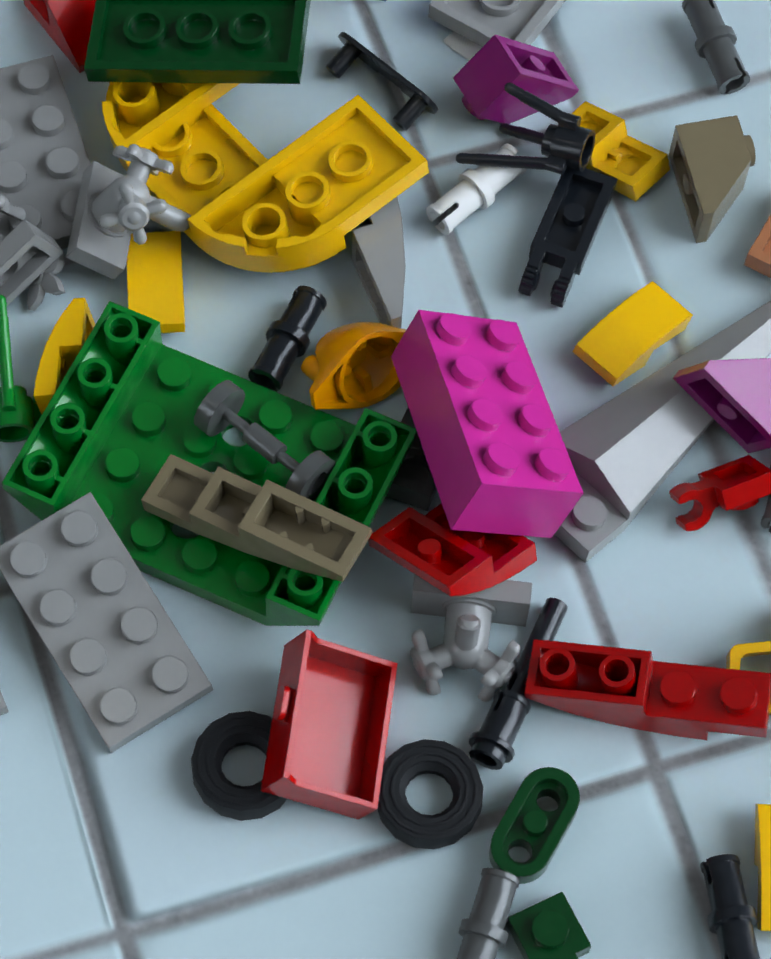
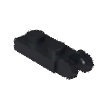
[518,168,617,308]

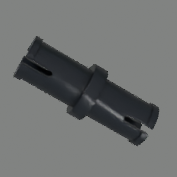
[248,286,327,392]
[700,854,760,959]

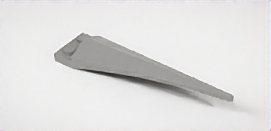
[554,301,771,563]

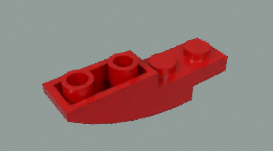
[525,639,771,740]

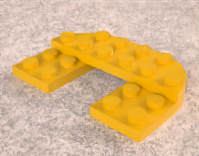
[102,82,429,273]

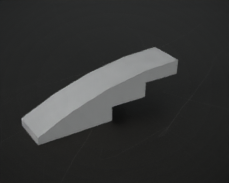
[351,197,406,328]

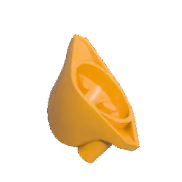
[301,322,407,410]

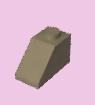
[669,115,756,243]

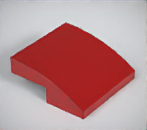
[368,503,537,596]

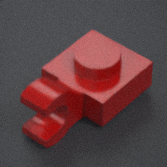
[669,455,771,531]

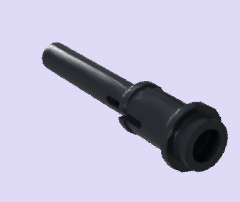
[469,597,568,770]

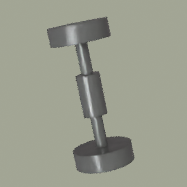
[194,380,336,501]

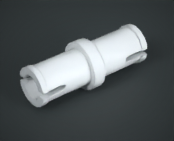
[426,143,527,235]

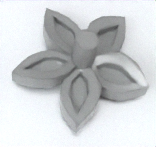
[26,253,65,311]

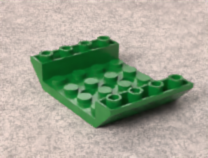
[1,301,417,626]

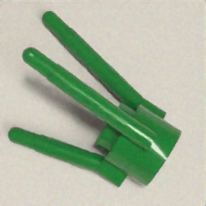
[0,295,42,442]

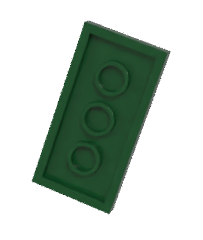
[84,0,311,84]

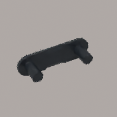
[326,32,438,131]

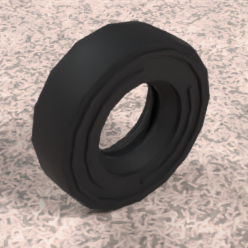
[191,711,287,821]
[377,739,484,849]

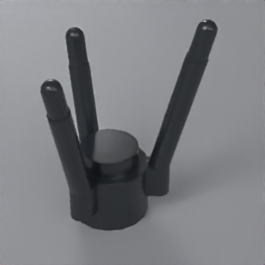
[456,82,595,175]

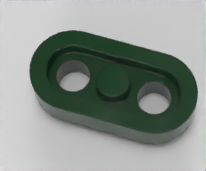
[489,767,580,884]

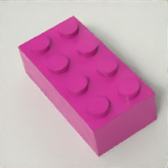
[391,310,584,538]

